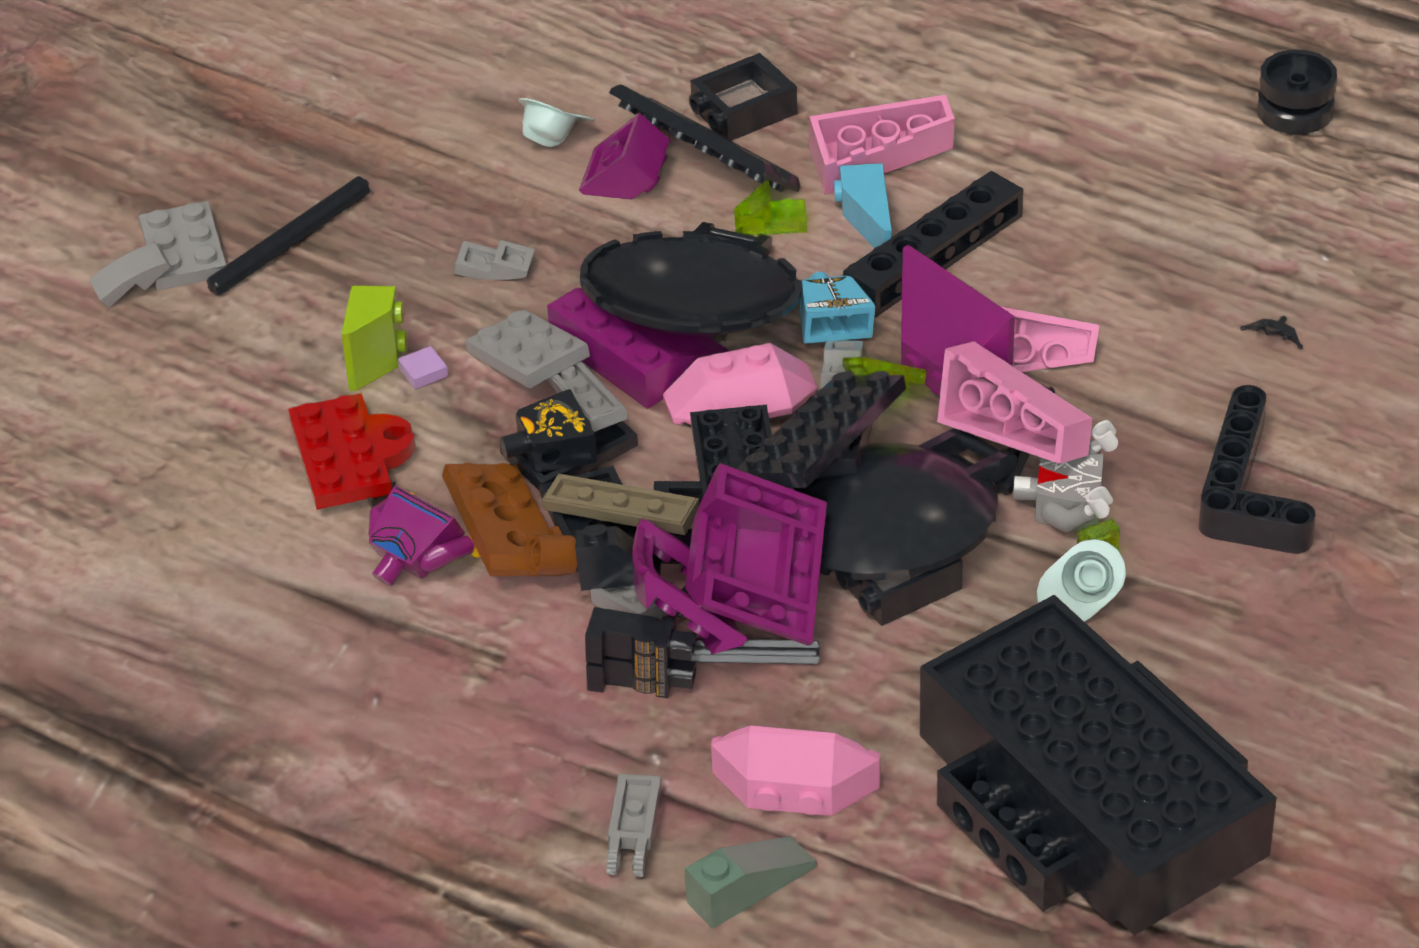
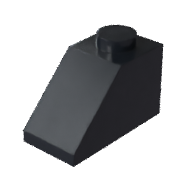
[575,524,661,591]

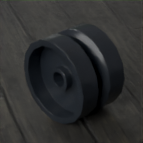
[1257,50,1337,134]

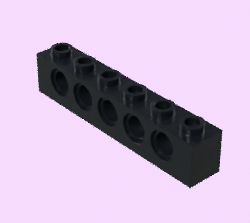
[843,170,1023,318]

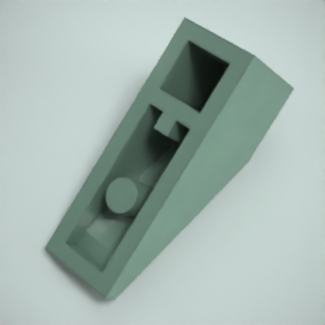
[685,836,817,929]

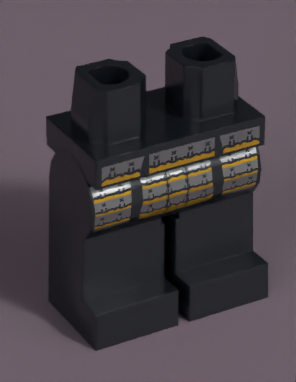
[585,607,696,698]

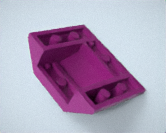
[901,245,1015,395]
[685,463,827,646]

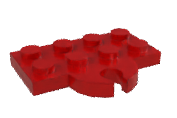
[288,393,416,510]

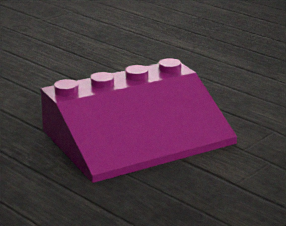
[547,288,729,409]

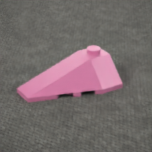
[1000,306,1100,372]

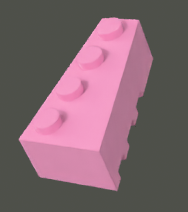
[937,341,1093,464]

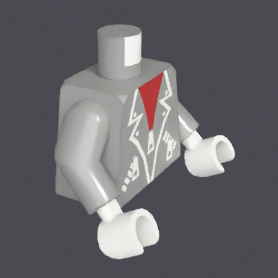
[1013,420,1118,534]

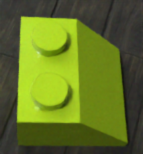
[341,286,408,391]

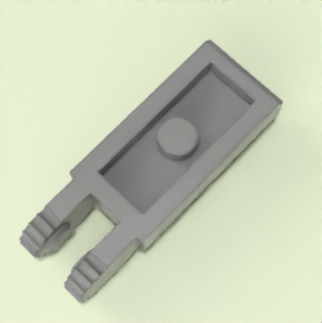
[606,774,662,877]

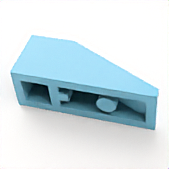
[834,163,892,248]

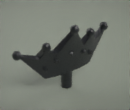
[1240,316,1303,349]

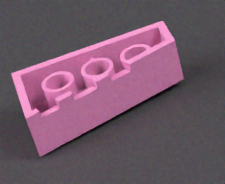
[809,95,955,195]

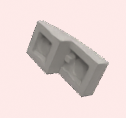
[453,240,535,280]
[90,243,171,308]
[821,340,863,389]

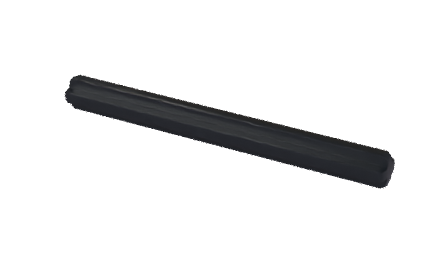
[206,176,370,296]

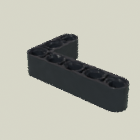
[1199,385,1316,554]

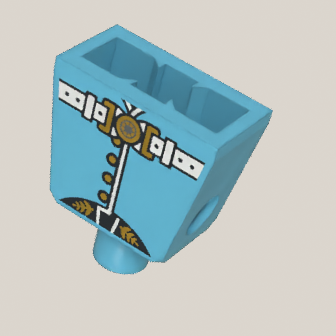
[799,272,875,344]

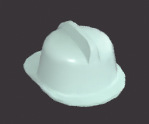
[518,98,595,147]
[1037,539,1126,622]

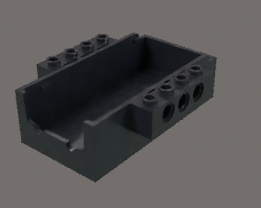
[920,595,1277,936]

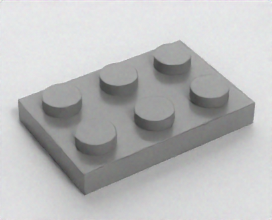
[139,201,226,291]
[465,309,590,388]

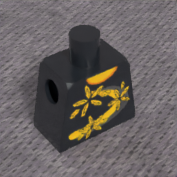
[500,389,597,472]

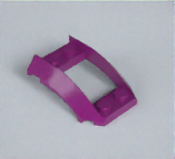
[632,517,748,654]

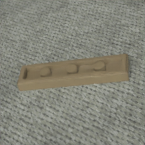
[542,474,700,535]

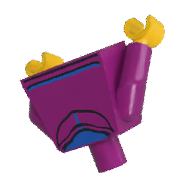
[368,485,480,587]

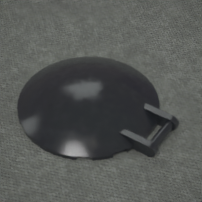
[580,222,802,336]
[789,428,1018,580]

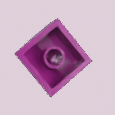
[579,113,670,200]

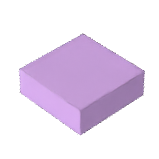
[398,346,448,389]

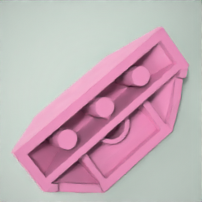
[663,343,818,425]
[711,725,881,816]

